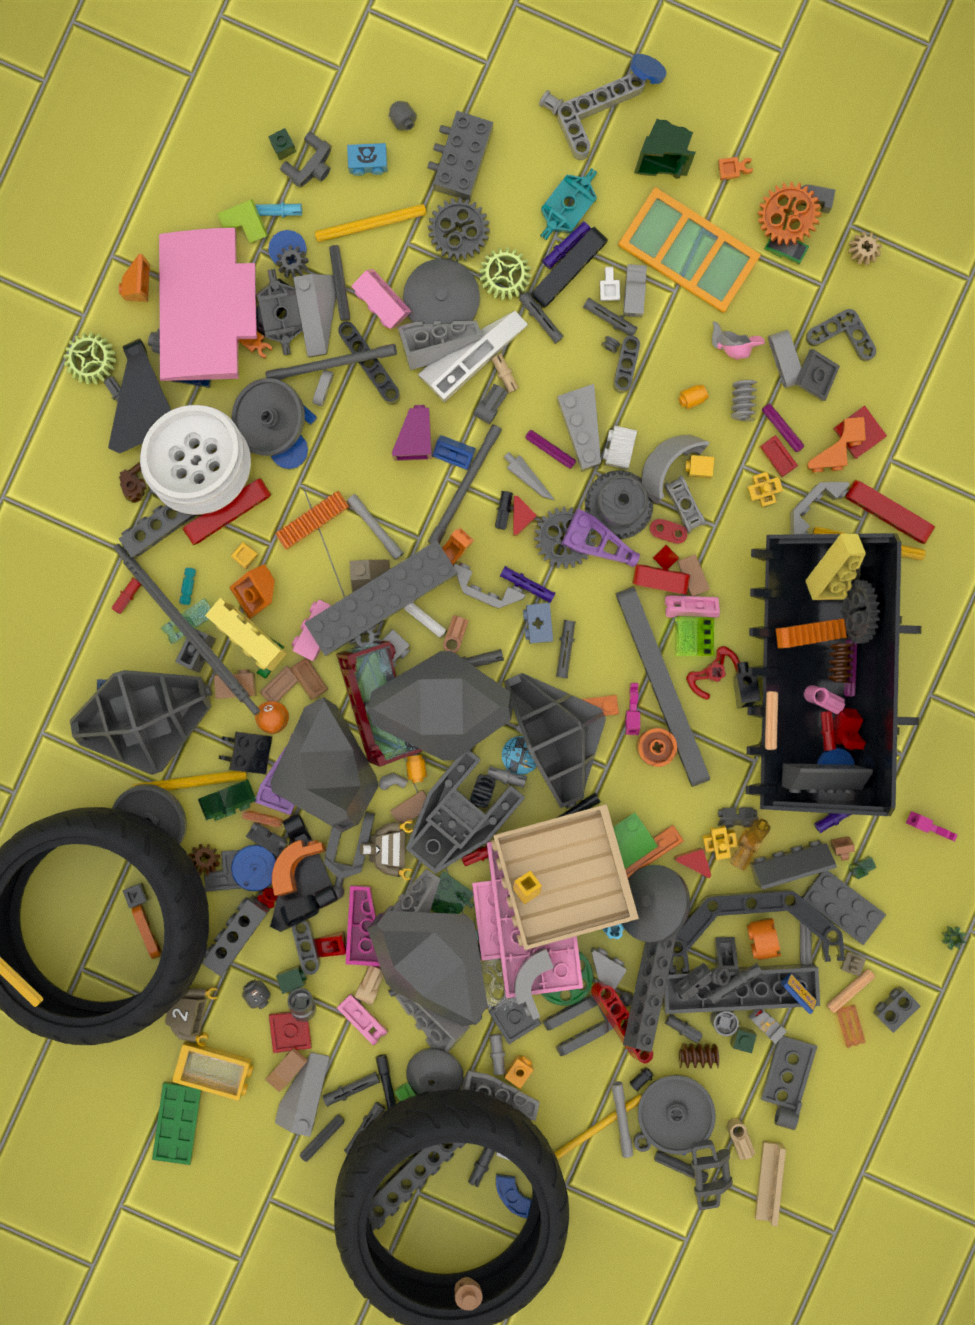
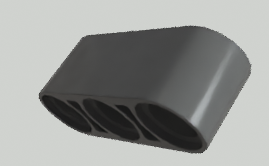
[613,336,640,393]
[292,919,321,975]

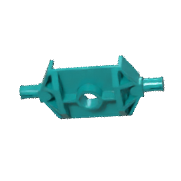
[540,168,597,240]

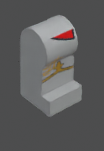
[749,1009,787,1044]

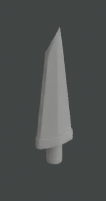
[504,452,555,500]

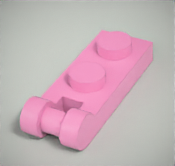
[665,595,720,618]
[337,994,388,1045]

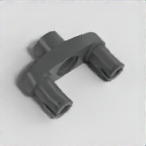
[280,131,332,188]

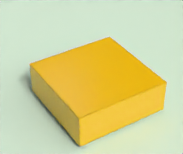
[231,542,258,569]

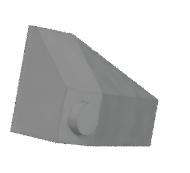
[293,274,336,357]
[275,1052,330,1137]

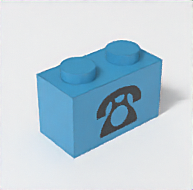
[347,143,388,176]

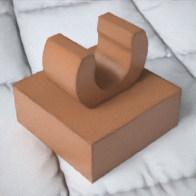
[831,837,855,861]

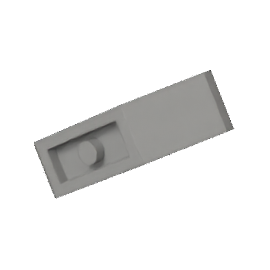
[790,482,850,534]
[454,562,525,609]

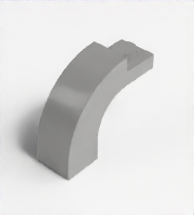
[514,948,554,1020]

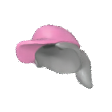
[712,321,765,360]

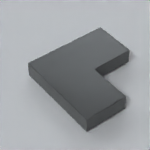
[204,849,241,892]

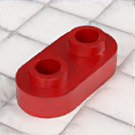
[649,519,687,544]

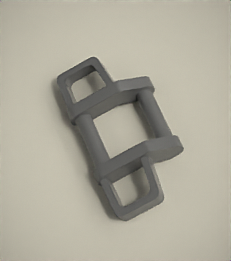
[691,1140,733,1210]

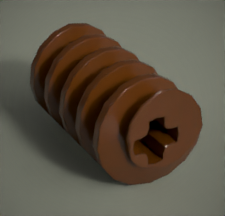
[828,643,854,683]
[678,1043,719,1069]

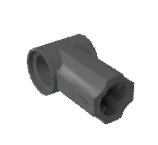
[473,384,508,425]

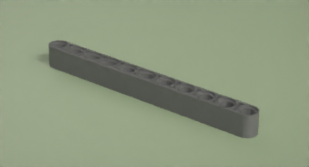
[615,586,710,787]

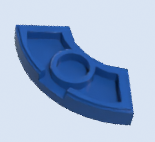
[496,1174,531,1219]

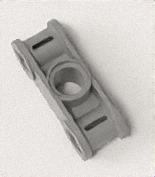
[664,475,706,533]

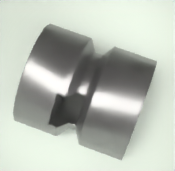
[287,988,316,1022]
[710,1011,739,1036]

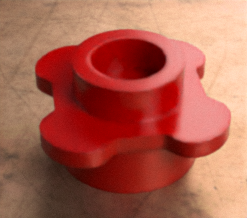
[257,888,278,908]

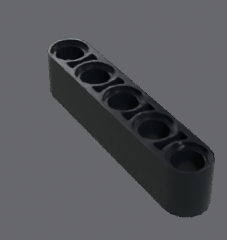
[531,226,608,308]
[338,321,400,405]

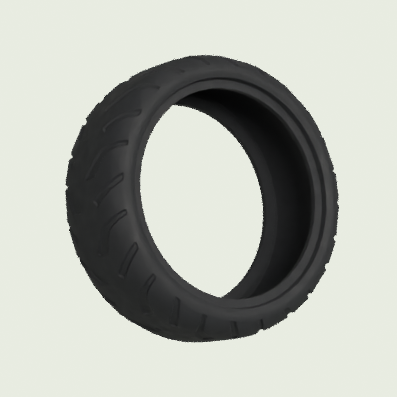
[0,807,209,1045]
[334,1089,569,1325]

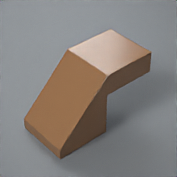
[265,1048,308,1092]

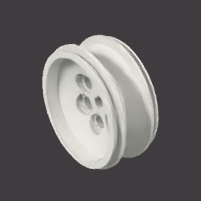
[140,405,251,515]

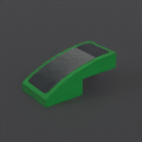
[764,235,809,265]

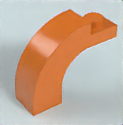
[442,528,474,566]
[272,840,326,896]

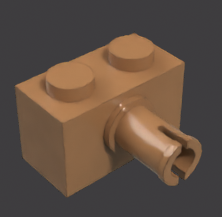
[214,669,257,699]

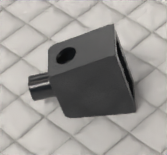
[733,662,761,708]

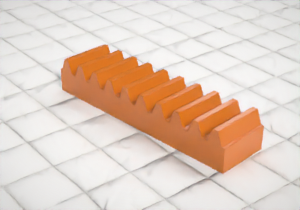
[275,491,350,550]
[776,618,847,648]

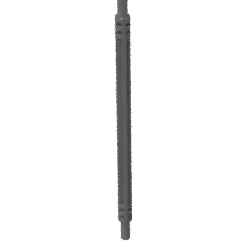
[113,544,261,716]

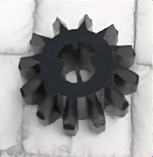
[470,774,496,808]

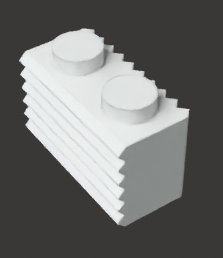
[603,426,637,470]

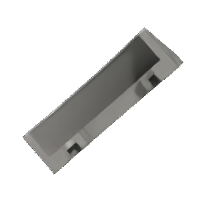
[642,435,710,504]

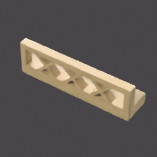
[755,1141,786,1227]

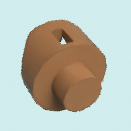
[454,1277,482,1310]

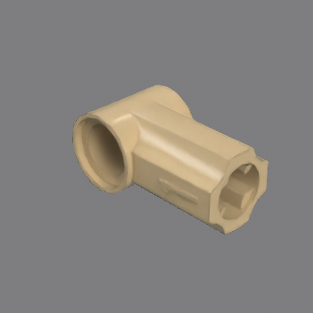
[354,966,383,1005]
[727,1118,756,1160]

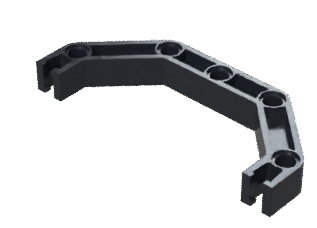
[669,889,845,973]

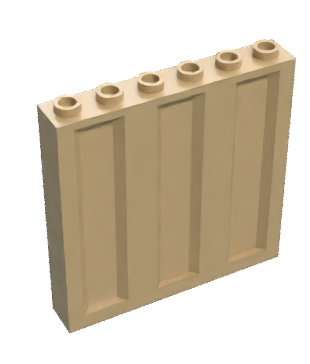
[491,804,639,950]

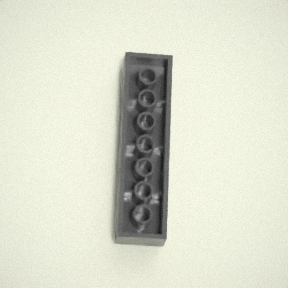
[305,540,458,656]
[663,963,820,1014]

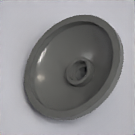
[406,1048,464,1095]

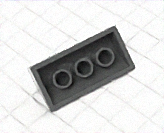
[782,763,873,793]
[750,840,837,890]

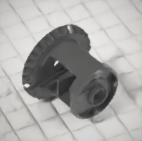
[585,470,654,539]

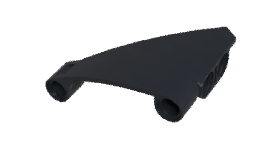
[270,813,338,932]

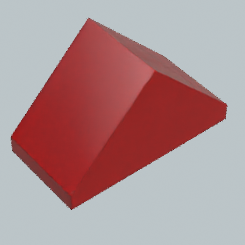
[513,496,537,536]
[674,847,711,878]
[315,931,347,957]

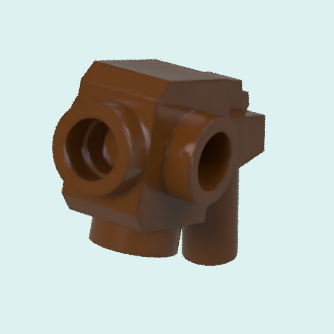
[119,462,147,503]

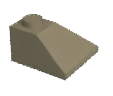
[349,560,390,593]

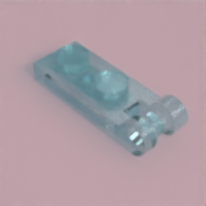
[161,598,211,644]

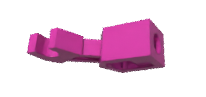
[625,683,640,735]
[906,811,958,842]

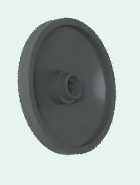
[403,259,480,324]
[232,378,305,456]
[112,784,187,844]
[622,865,690,943]
[638,1075,716,1155]

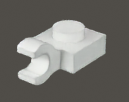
[600,267,620,301]

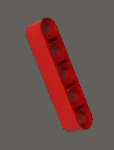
[182,478,272,545]
[845,480,935,544]
[591,982,653,1064]

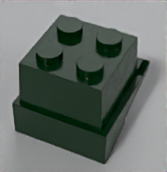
[634,119,696,179]

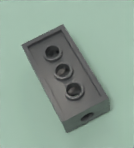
[202,895,271,977]

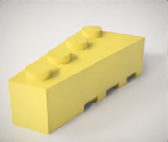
[806,533,866,600]
[205,598,287,671]

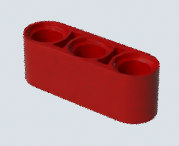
[632,564,691,594]

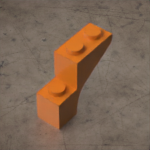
[807,417,866,473]

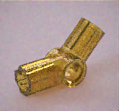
[730,818,771,871]

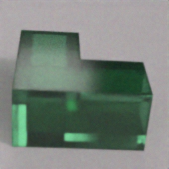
[848,856,877,879]

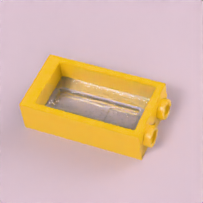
[172,1041,254,1101]

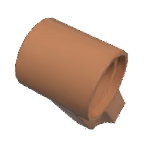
[443,615,469,653]

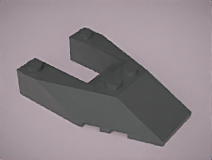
[406,750,525,874]

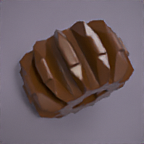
[188,843,220,877]

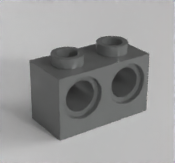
[873,986,921,1033]

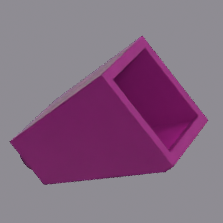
[392,405,432,461]

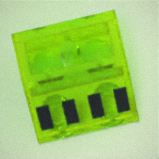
[675,617,714,656]

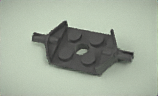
[256,269,303,355]

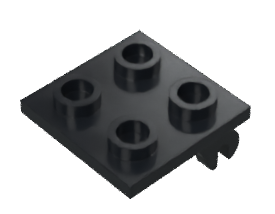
[219,731,272,774]

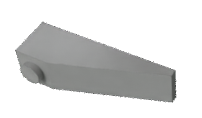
[398,321,482,370]
[386,869,440,913]
[395,994,470,1052]
[460,1070,540,1121]

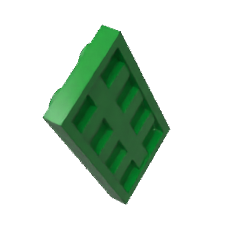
[152,1082,202,1165]

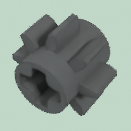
[148,328,160,354]

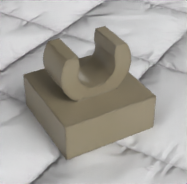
[840,951,866,976]

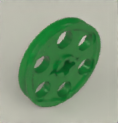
[542,951,593,1006]

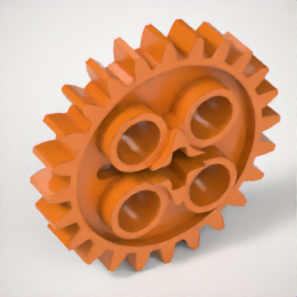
[758,182,821,246]

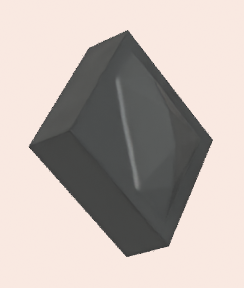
[122,883,149,908]

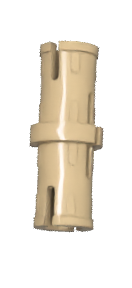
[491,354,519,394]

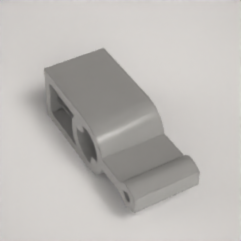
[623,264,647,318]

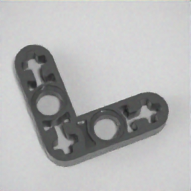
[806,309,876,361]

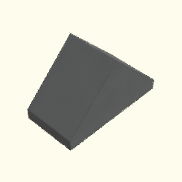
[715,937,739,971]

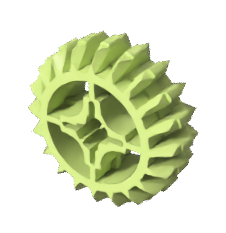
[479,247,531,300]
[63,332,116,385]

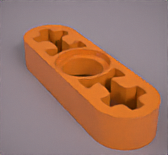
[132,904,162,959]

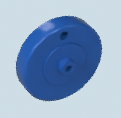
[231,844,276,891]

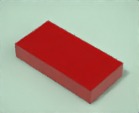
[760,435,798,478]

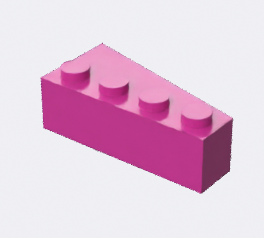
[346,885,380,966]

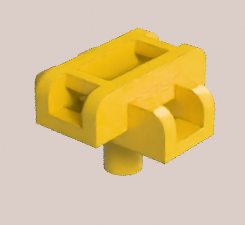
[747,472,783,507]
[703,825,738,860]

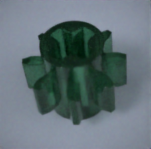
[942,926,966,950]

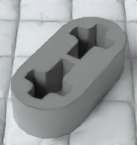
[313,369,334,407]

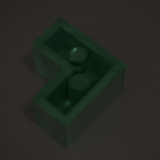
[198,780,257,821]

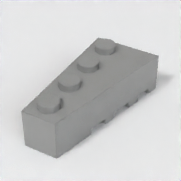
[557,384,601,472]

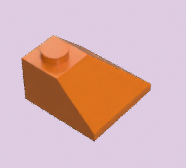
[119,254,150,302]
[229,564,275,619]

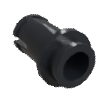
[629,1067,654,1092]

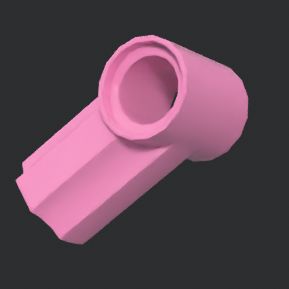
[804,685,845,714]

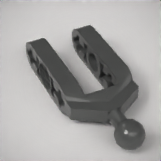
[324,811,375,899]
[542,992,633,1056]

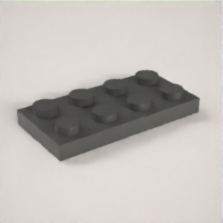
[802,870,886,945]

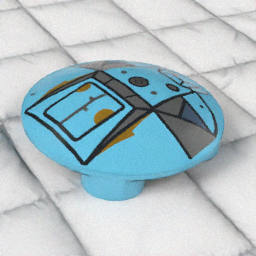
[502,736,536,774]

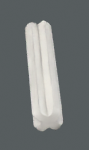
[404,603,446,638]

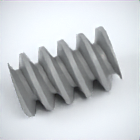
[731,380,757,422]

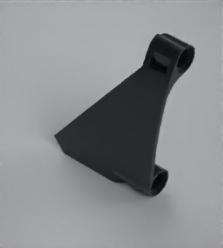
[108,338,171,454]

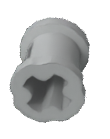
[539,90,564,116]

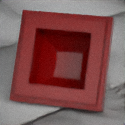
[653,545,679,570]

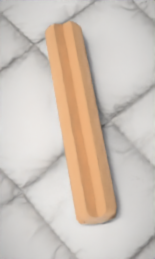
[765,691,778,750]
[827,969,875,1013]

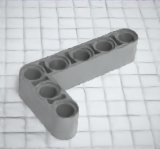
[557,73,646,160]

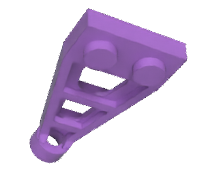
[561,509,640,567]
[255,733,295,815]

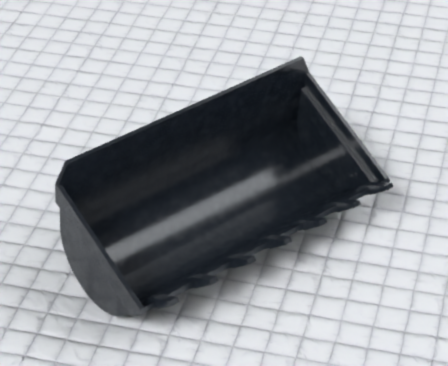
[746,533,922,816]

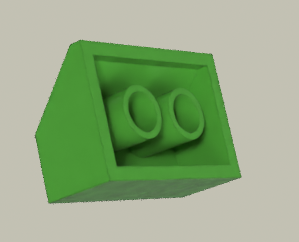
[613,812,658,869]

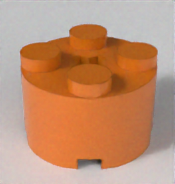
[636,727,677,767]
[747,918,781,960]

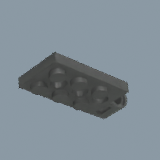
[760,1035,817,1130]

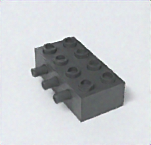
[427,111,493,202]

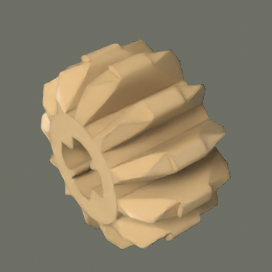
[848,232,882,266]

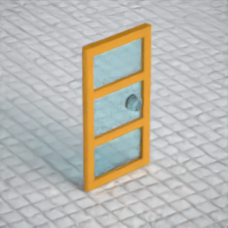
[618,187,761,313]

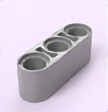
[768,330,802,388]

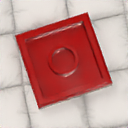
[833,406,887,459]
[269,1011,312,1053]

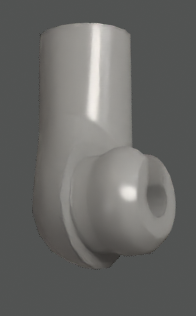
[379,773,408,790]

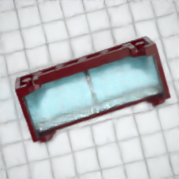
[336,640,422,767]

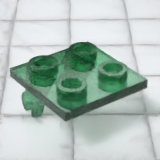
[431,871,474,914]

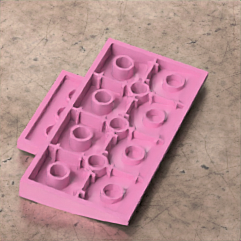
[159,228,257,381]
[472,841,583,998]

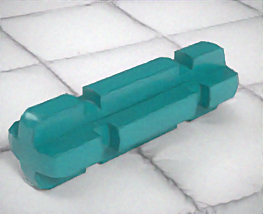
[179,567,196,605]

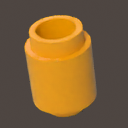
[678,385,708,410]
[406,754,427,783]

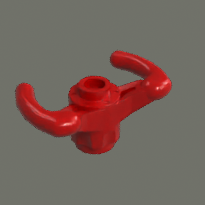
[686,646,741,700]

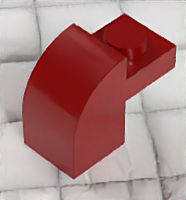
[833,708,866,750]

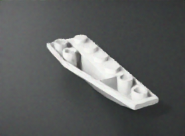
[418,311,528,403]

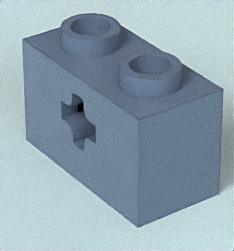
[523,603,553,644]

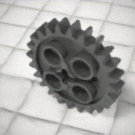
[428,197,490,261]
[534,507,596,569]
[840,580,880,643]

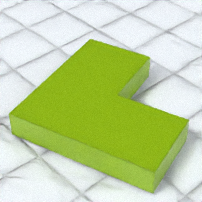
[217,199,268,243]

